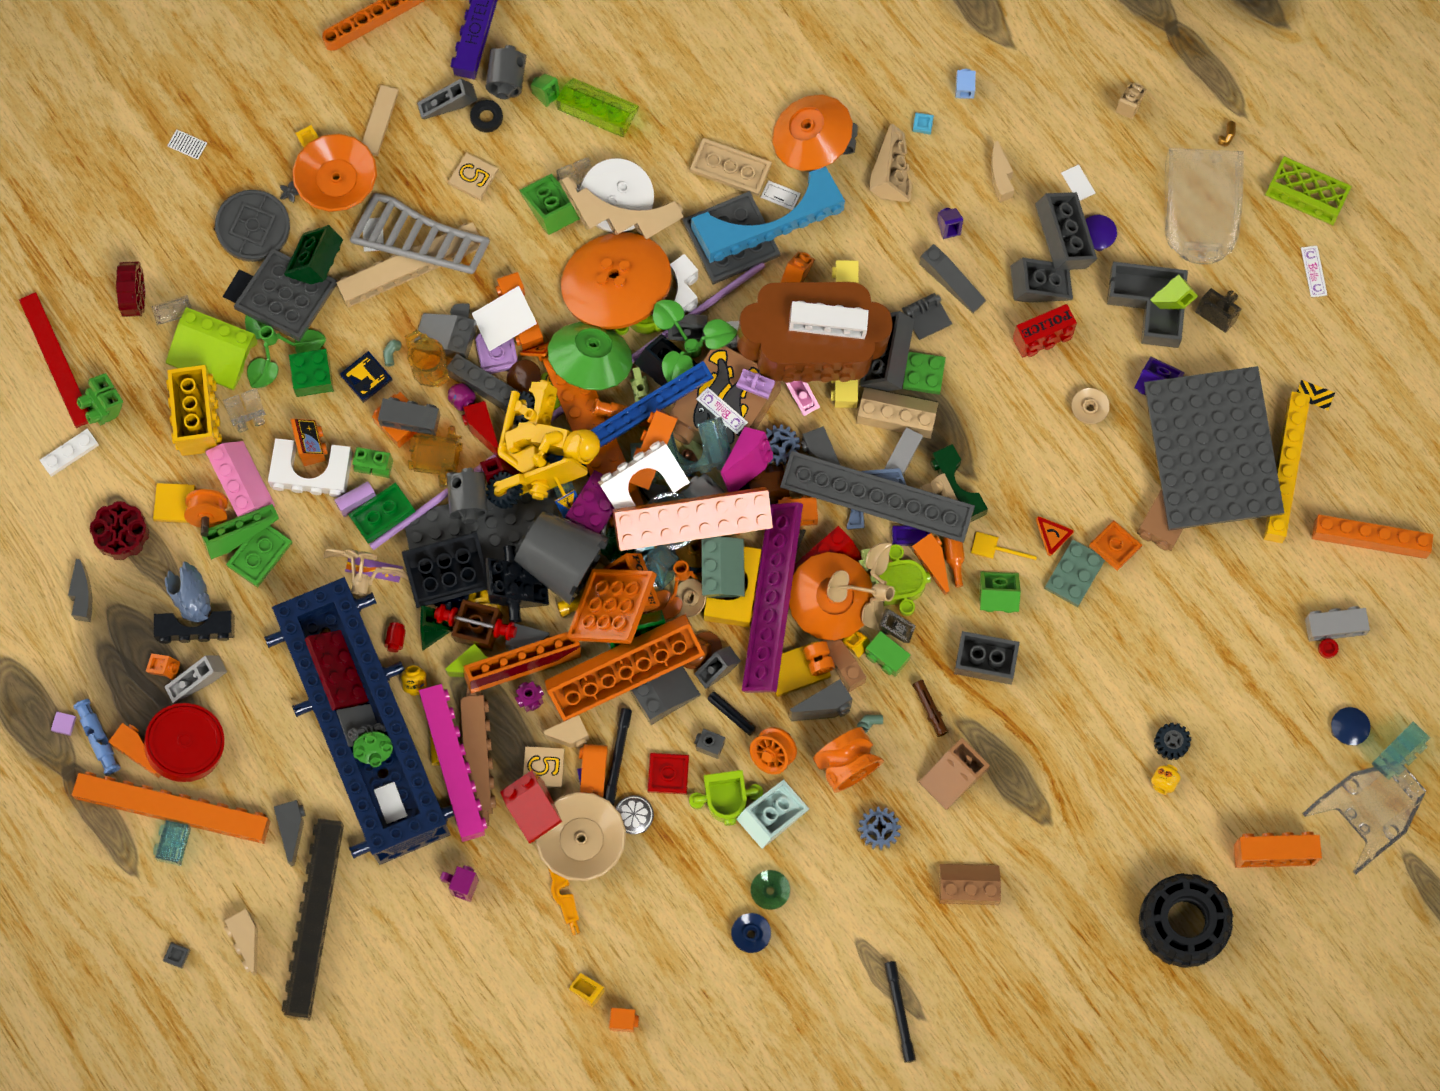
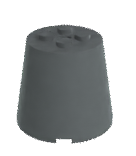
[514,511,609,605]

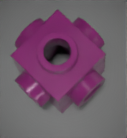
[515,681,544,712]

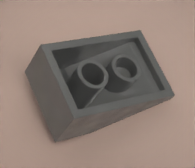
[1010,258,1073,303]
[413,313,477,359]
[630,666,701,725]
[789,679,853,722]

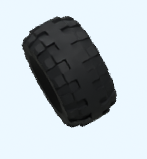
[1139,873,1233,968]

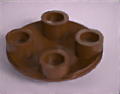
[507,360,541,394]

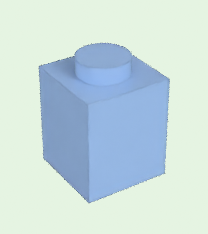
[956,69,976,99]

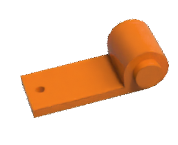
[579,744,608,798]

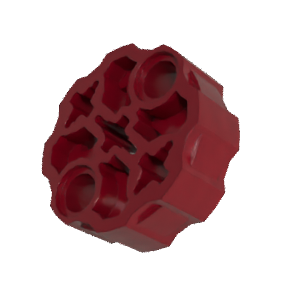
[116,262,145,317]
[90,501,149,560]

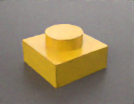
[295,125,319,148]

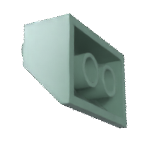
[701,537,745,598]

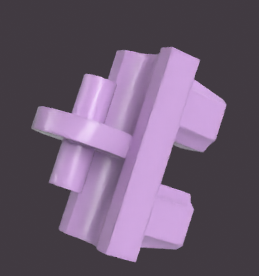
[736,369,775,399]

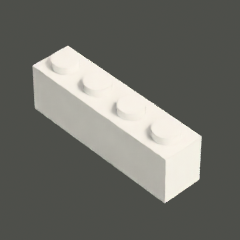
[789,301,869,339]

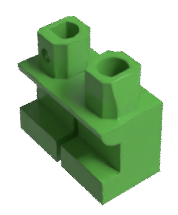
[352,447,393,478]

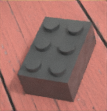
[954,631,1020,685]

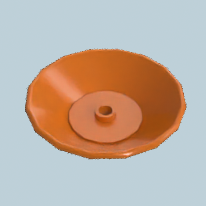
[772,95,853,171]
[292,134,377,212]
[789,552,874,641]

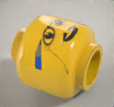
[401,665,427,696]

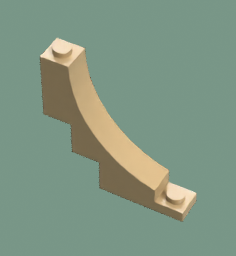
[559,176,684,239]

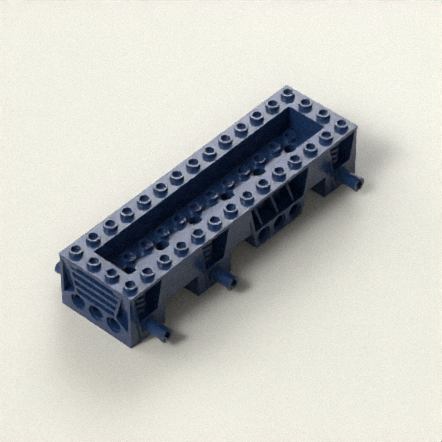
[264,577,454,865]

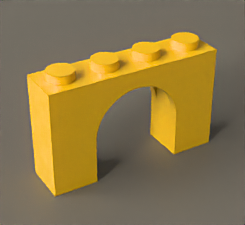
[704,547,761,628]

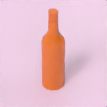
[943,537,965,588]

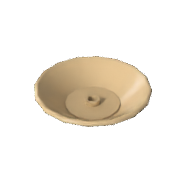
[535,792,626,881]

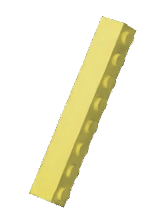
[831,260,859,408]

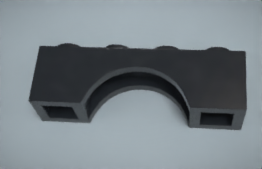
[154,610,235,644]

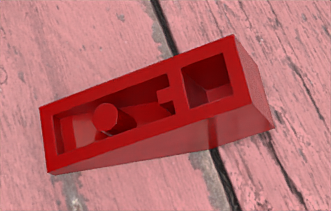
[462,401,499,457]

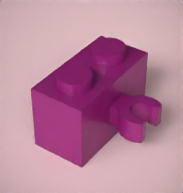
[440,865,479,902]

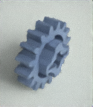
[766,424,800,466]
[858,807,901,851]

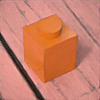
[609,1008,639,1032]

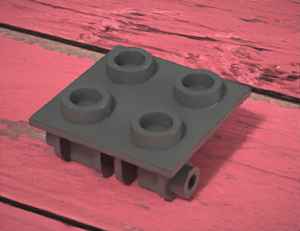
[902,293,952,340]
[336,704,386,747]

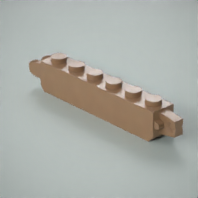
[460,685,496,828]

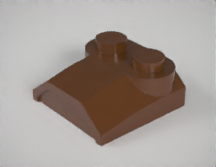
[748,464,790,504]

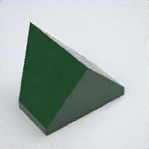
[420,606,453,651]

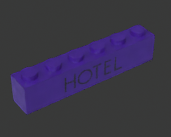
[451,0,498,80]

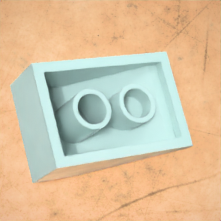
[736,780,809,849]

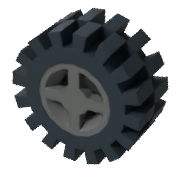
[1154,722,1191,760]

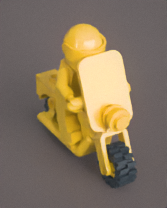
[486,380,600,509]

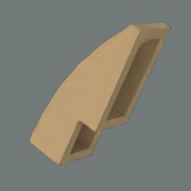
[991,141,1014,203]

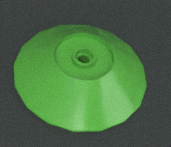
[548,322,633,390]

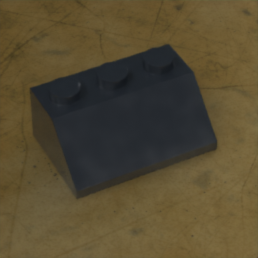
[634,334,697,386]

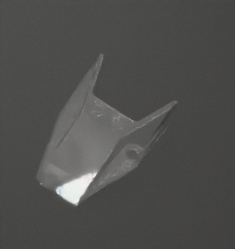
[1302,761,1426,875]

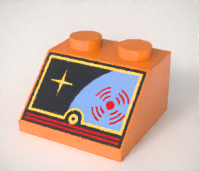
[290,419,328,467]

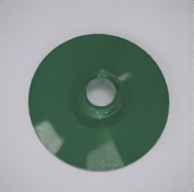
[751,870,790,910]

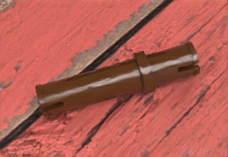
[912,680,949,737]

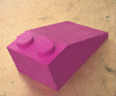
[721,427,773,492]

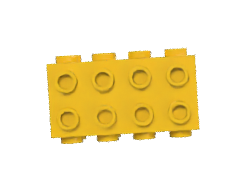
[166,365,222,456]

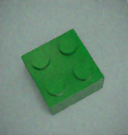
[289,349,334,397]

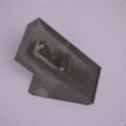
[879,609,916,643]

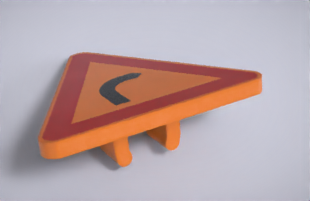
[519,341,550,362]
[1036,516,1074,556]

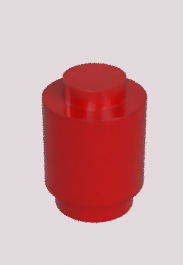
[384,622,406,653]

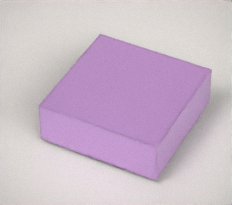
[51,712,77,736]

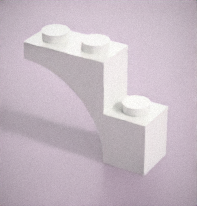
[670,254,698,314]

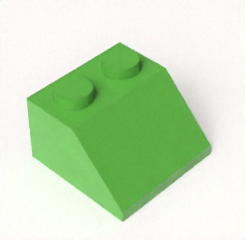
[979,571,1021,613]

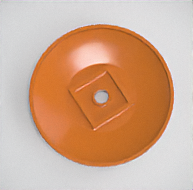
[561,232,672,329]

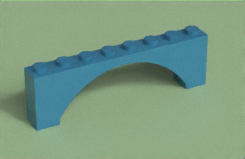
[691,166,845,263]

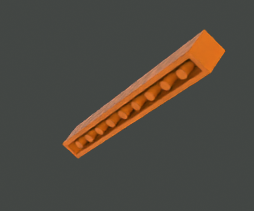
[72,772,271,844]

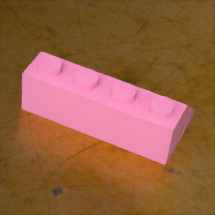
[205,441,275,517]

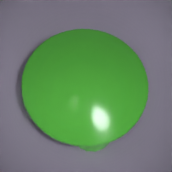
[353,732,393,767]

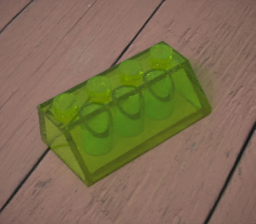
[556,78,639,138]

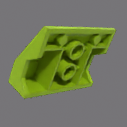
[165,307,258,390]

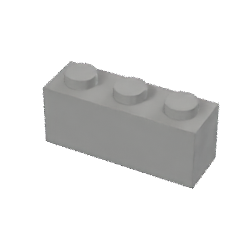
[1305,606,1370,642]

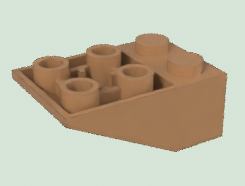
[919,738,990,810]

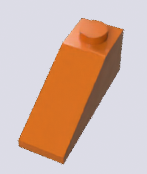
[911,533,949,595]
[108,723,161,778]

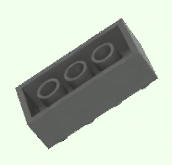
[1035,192,1097,271]

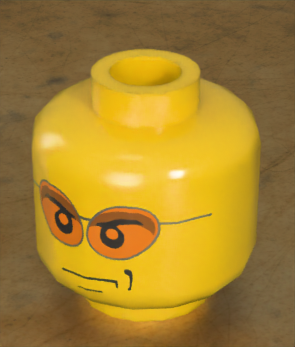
[1151,764,1181,795]

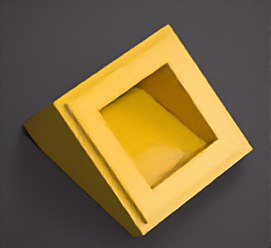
[842,631,870,658]

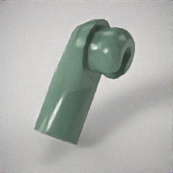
[383,339,402,367]
[857,715,883,733]

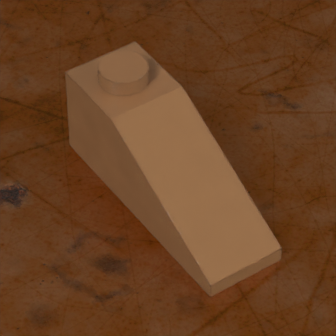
[823,639,866,692]

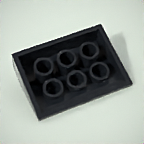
[402,531,488,608]

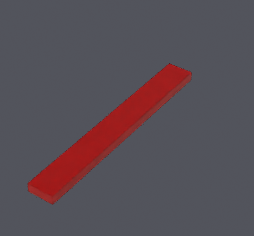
[19,292,89,429]

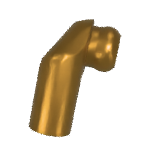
[1218,121,1236,147]

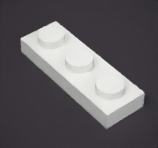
[40,428,99,477]

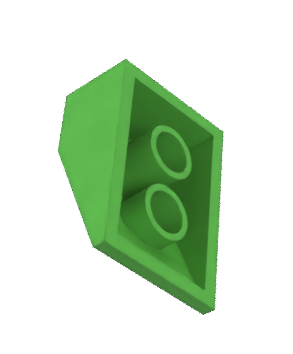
[520,174,580,235]

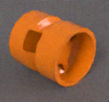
[803,641,835,676]

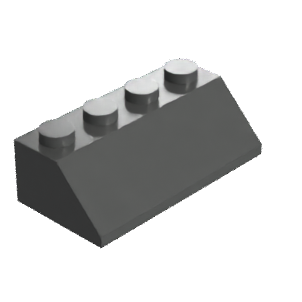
[859,311,915,391]

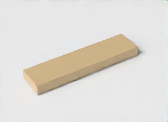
[362,85,399,157]

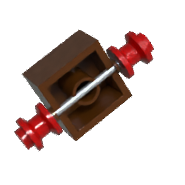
[434,600,517,651]

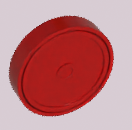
[144,703,225,782]

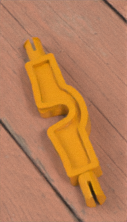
[548,868,581,935]

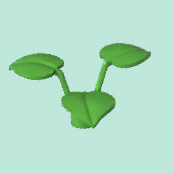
[653,300,737,382]
[245,315,326,388]

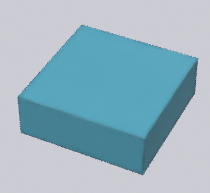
[913,113,934,135]

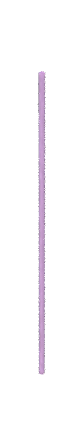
[369,263,765,550]

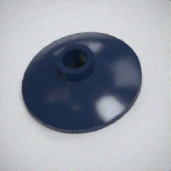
[731,913,771,953]

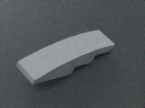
[884,427,923,477]

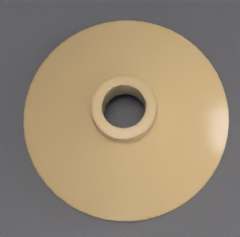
[1071,388,1110,424]
[675,579,706,617]

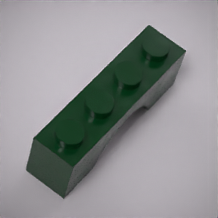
[930,444,988,522]

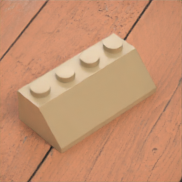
[857,388,938,439]

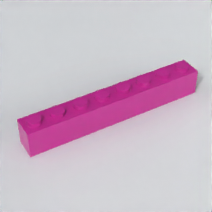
[419,684,487,842]

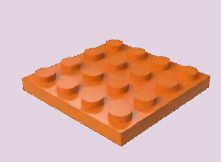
[567,569,657,644]

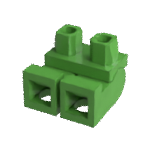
[77,373,123,426]

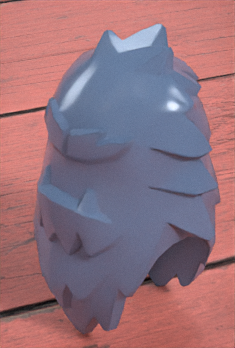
[165,561,211,622]

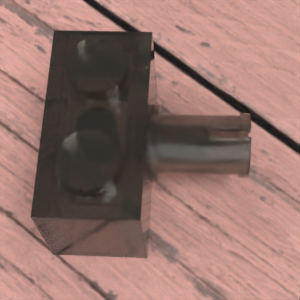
[1195,288,1242,333]

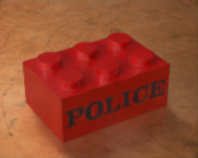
[1013,304,1077,358]

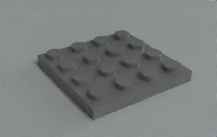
[682,191,781,284]
[234,248,337,342]

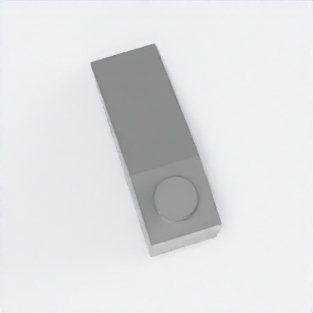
[165,655,227,703]

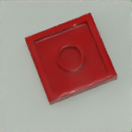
[648,753,689,795]

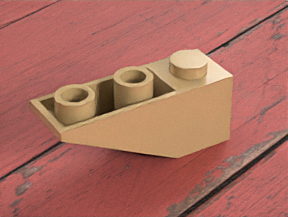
[224,909,258,976]

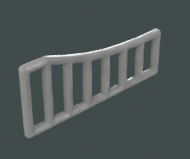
[350,193,490,274]

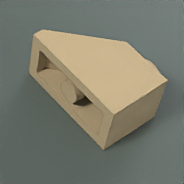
[543,715,589,748]

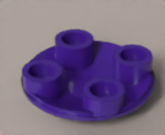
[1085,215,1117,251]

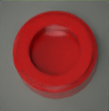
[1318,638,1339,659]

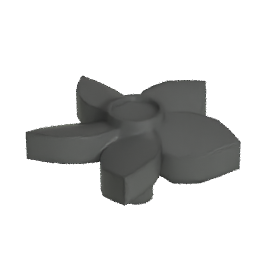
[280,181,299,203]

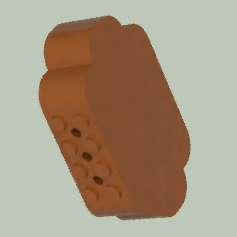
[736,282,892,383]

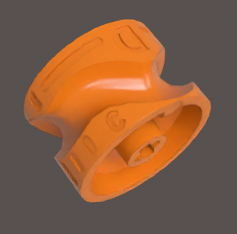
[813,727,884,793]

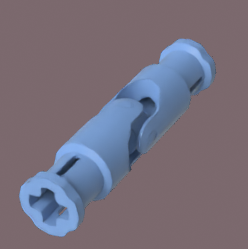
[73,699,121,776]

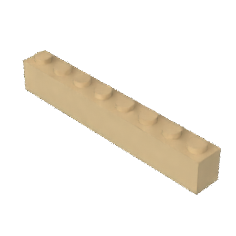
[336,222,481,308]

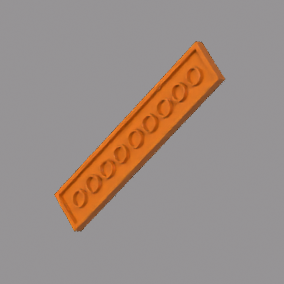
[542,357,644,528]

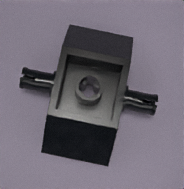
[485,545,549,623]

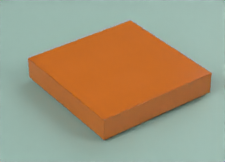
[1089,520,1143,571]

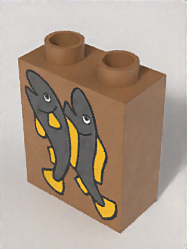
[669,346,781,464]

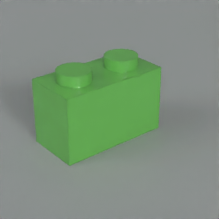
[865,631,911,677]

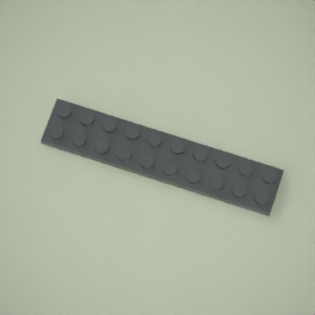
[780,451,975,543]

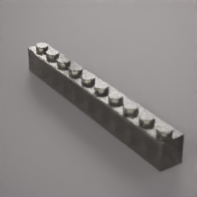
[282,818,344,1021]

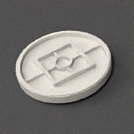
[580,158,654,232]

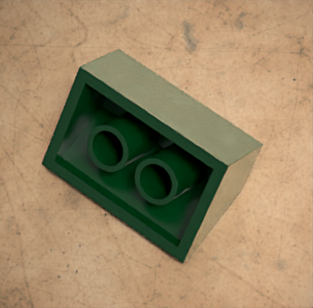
[284,225,343,285]

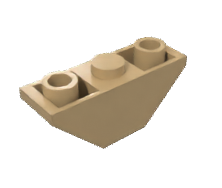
[1116,83,1147,119]

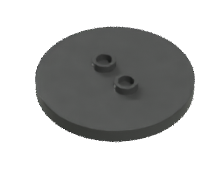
[215,190,290,262]

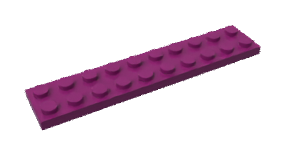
[742,502,803,693]

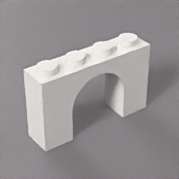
[268,438,353,497]
[598,441,690,509]

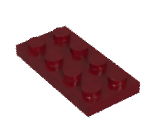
[304,630,369,711]

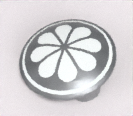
[616,795,654,834]

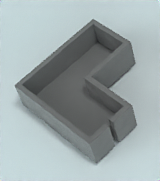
[1107,262,1188,348]

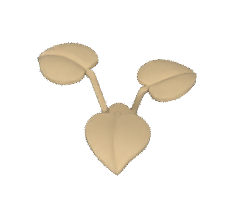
[827,542,895,631]
[323,549,409,595]

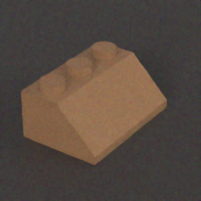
[939,864,1001,905]

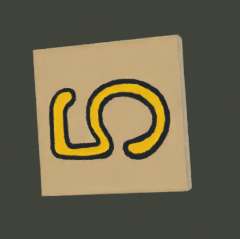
[448,153,499,201]
[523,746,565,788]

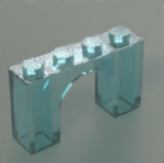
[657,416,731,480]

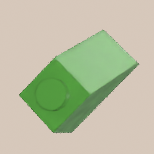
[531,74,560,107]

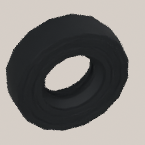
[470,100,503,133]

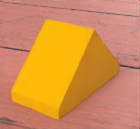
[568,973,605,1007]

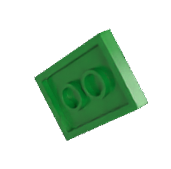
[348,482,416,544]

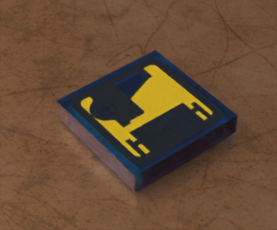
[339,351,393,403]

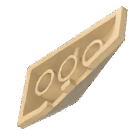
[869,124,912,202]

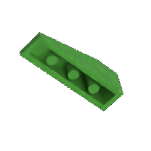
[200,504,279,559]

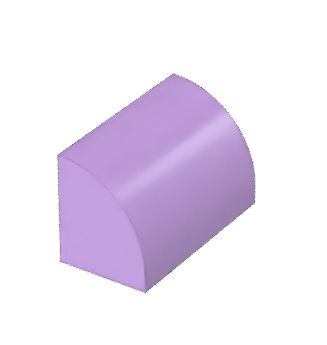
[334,481,376,517]

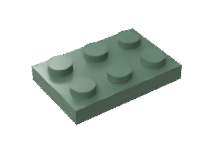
[1044,540,1105,607]

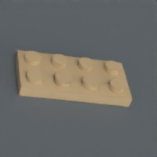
[690,138,772,197]

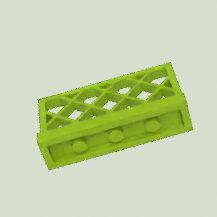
[1265,156,1352,225]

